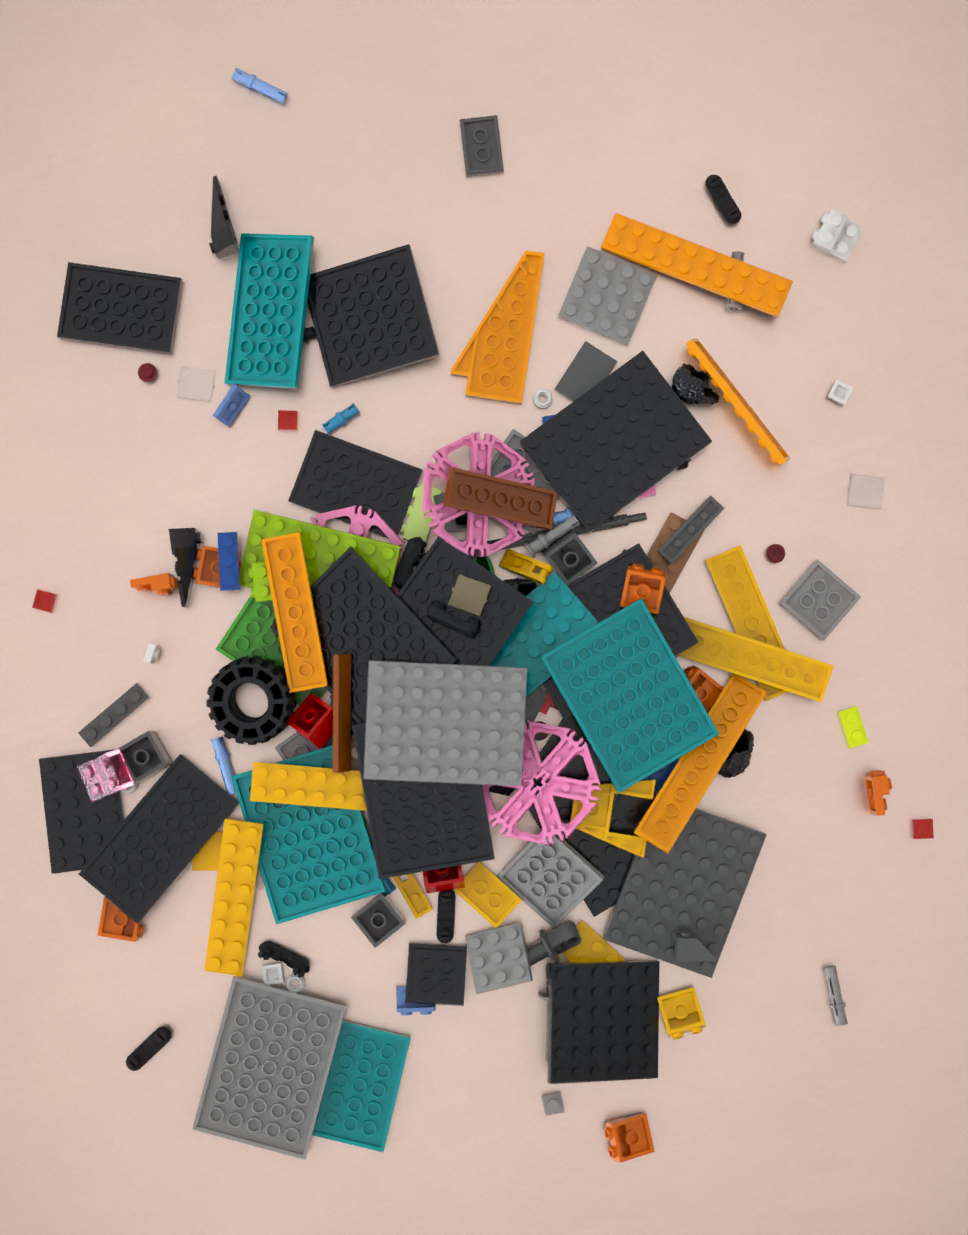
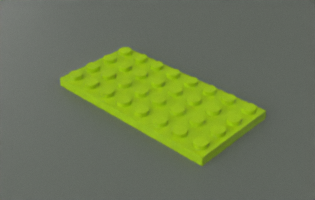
[239,509,402,589]

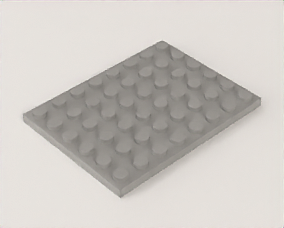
[364,660,527,786]
[192,976,347,1160]

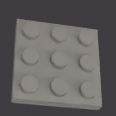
[780,559,861,641]
[465,923,533,994]

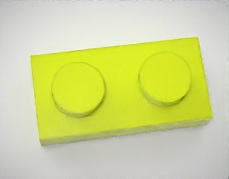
[838,706,869,749]

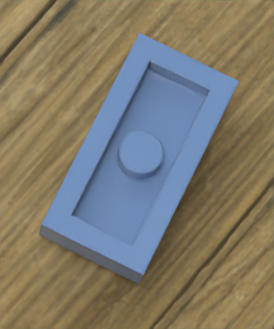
[212,384,250,427]

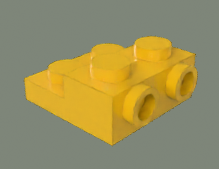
[657,987,706,1040]

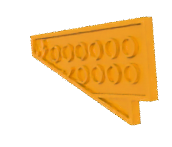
[450,250,545,404]

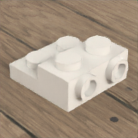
[811,208,864,263]

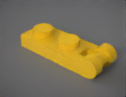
[499,549,553,585]
[392,873,433,919]

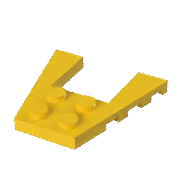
[570,780,656,858]

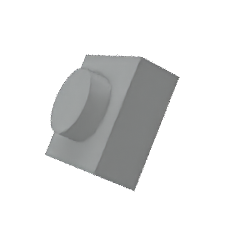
[542,1092,564,1116]

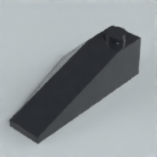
[209,175,239,258]
[169,528,202,608]

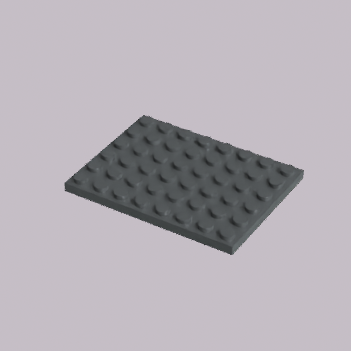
[603,794,767,978]

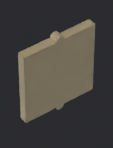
[448,574,491,616]

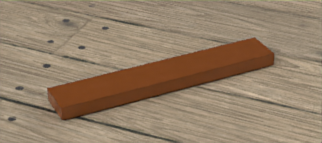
[333,654,351,773]

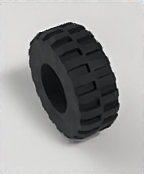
[206,656,297,745]

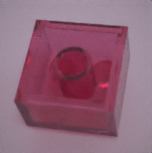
[77,749,134,802]

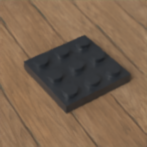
[405,943,467,1006]

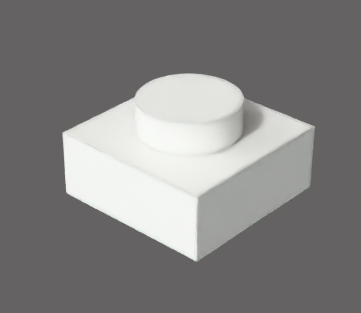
[827,379,853,406]
[143,642,160,663]
[262,963,284,985]

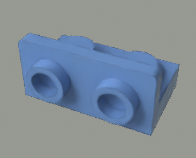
[396,986,436,1015]

